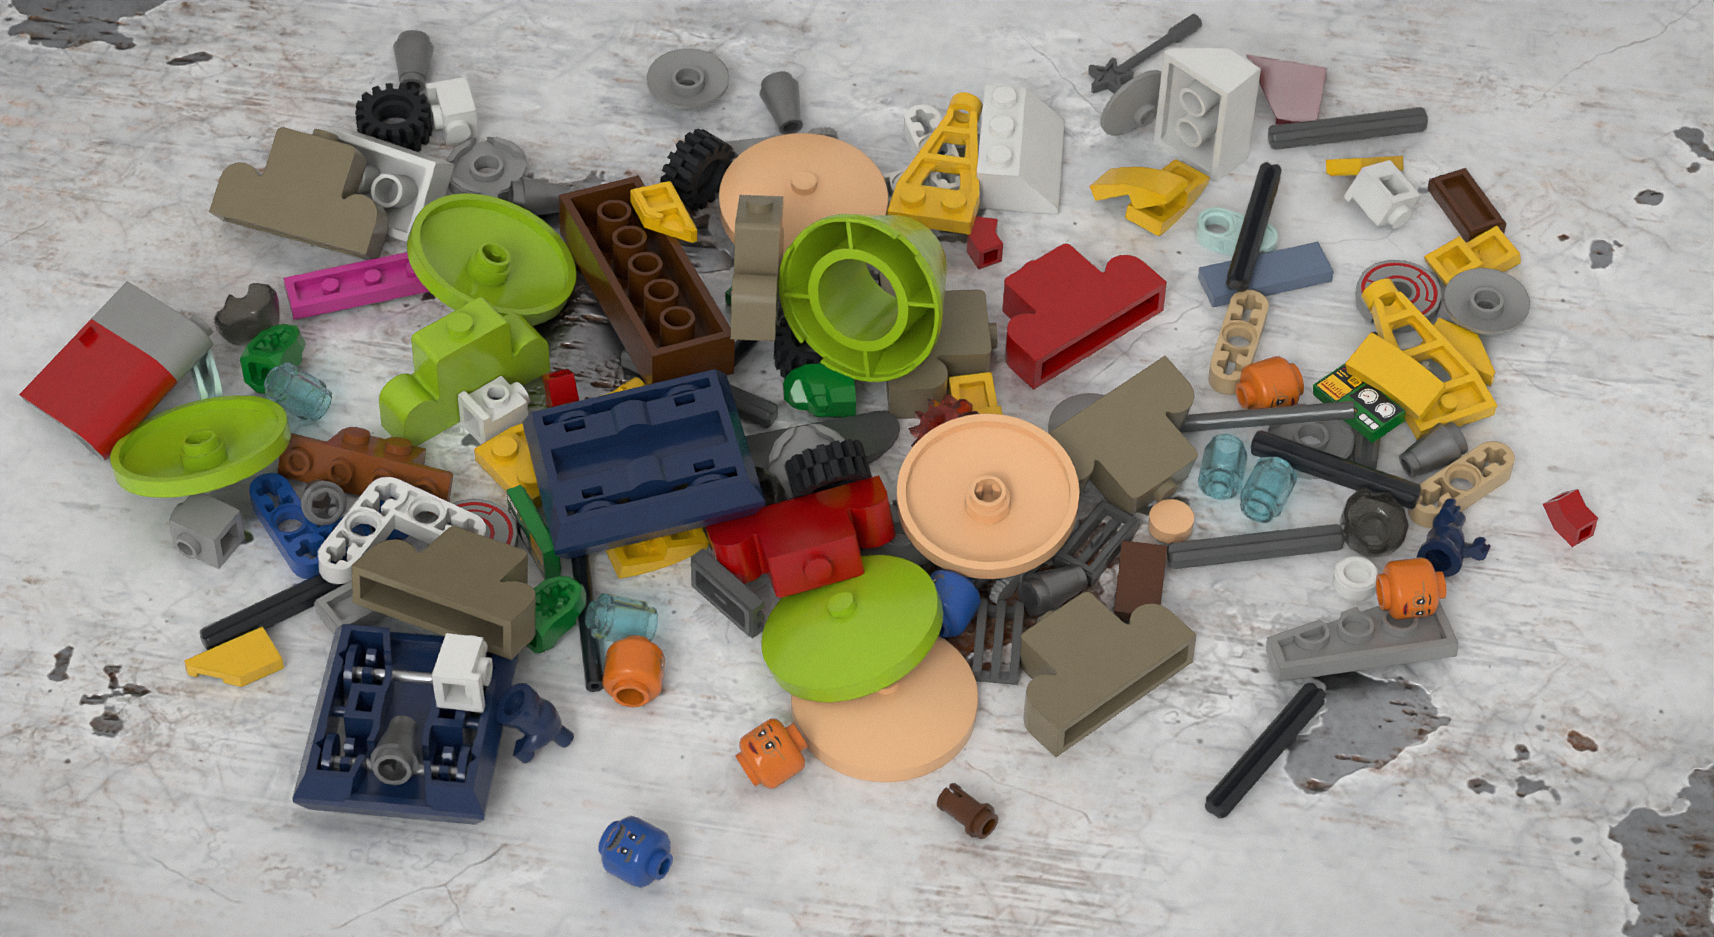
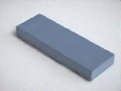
[1198,242,1334,308]

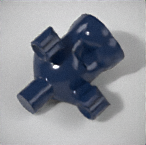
[1417,498,1491,577]
[496,683,574,764]

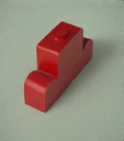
[1002,243,1167,390]
[705,475,896,598]

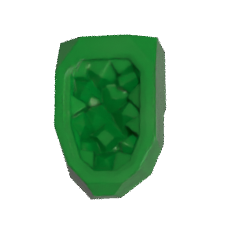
[240,324,306,395]
[783,363,856,417]
[527,576,586,654]

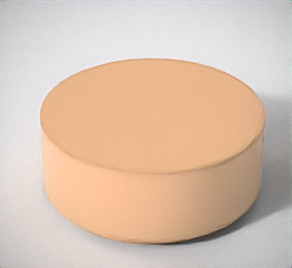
[1148,499,1194,544]

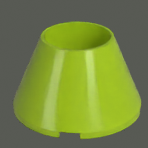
[778,214,947,382]

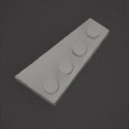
[1266,601,1459,682]

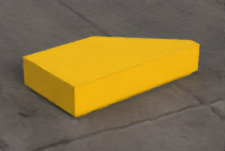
[1326,156,1404,176]
[630,181,697,243]
[1420,317,1495,386]
[184,626,284,687]

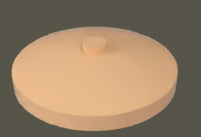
[719,133,888,256]
[897,414,1079,579]
[791,635,978,782]

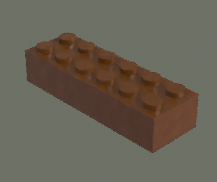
[559,175,735,385]

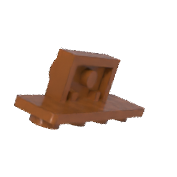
[277,427,453,514]

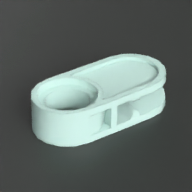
[1196,207,1278,257]
[191,348,223,400]

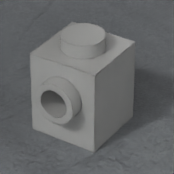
[169,493,245,569]

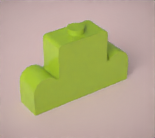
[379,297,550,446]

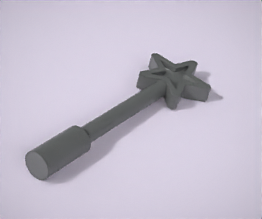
[1088,14,1202,94]

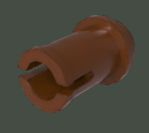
[937,783,998,839]

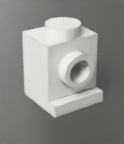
[426,77,479,146]
[1344,160,1421,229]
[458,376,530,444]
[432,633,493,713]

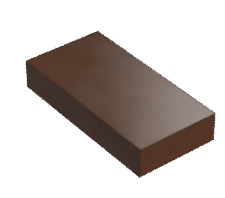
[1427,168,1507,243]
[1114,540,1167,623]

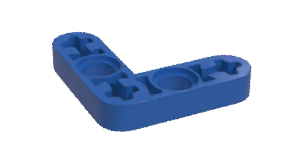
[249,473,409,579]

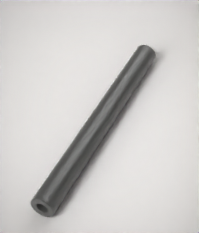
[1179,401,1355,433]

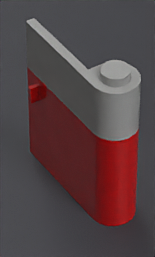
[19,281,214,461]

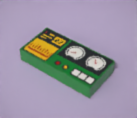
[1313,363,1405,444]
[506,485,561,580]

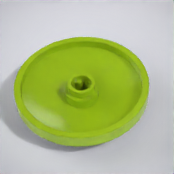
[407,193,576,326]
[110,395,291,498]
[761,555,943,702]

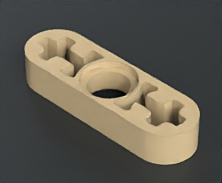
[1208,290,1269,394]
[1408,441,1515,528]

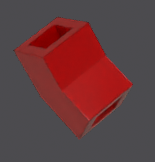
[966,216,1003,270]
[542,369,579,408]
[1542,489,1598,547]

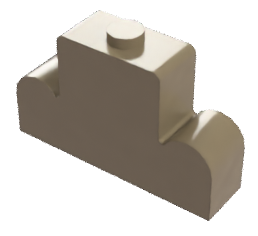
[209,127,389,260]
[730,195,784,341]
[878,271,998,419]
[1048,355,1198,516]
[352,526,536,660]
[1019,592,1197,757]

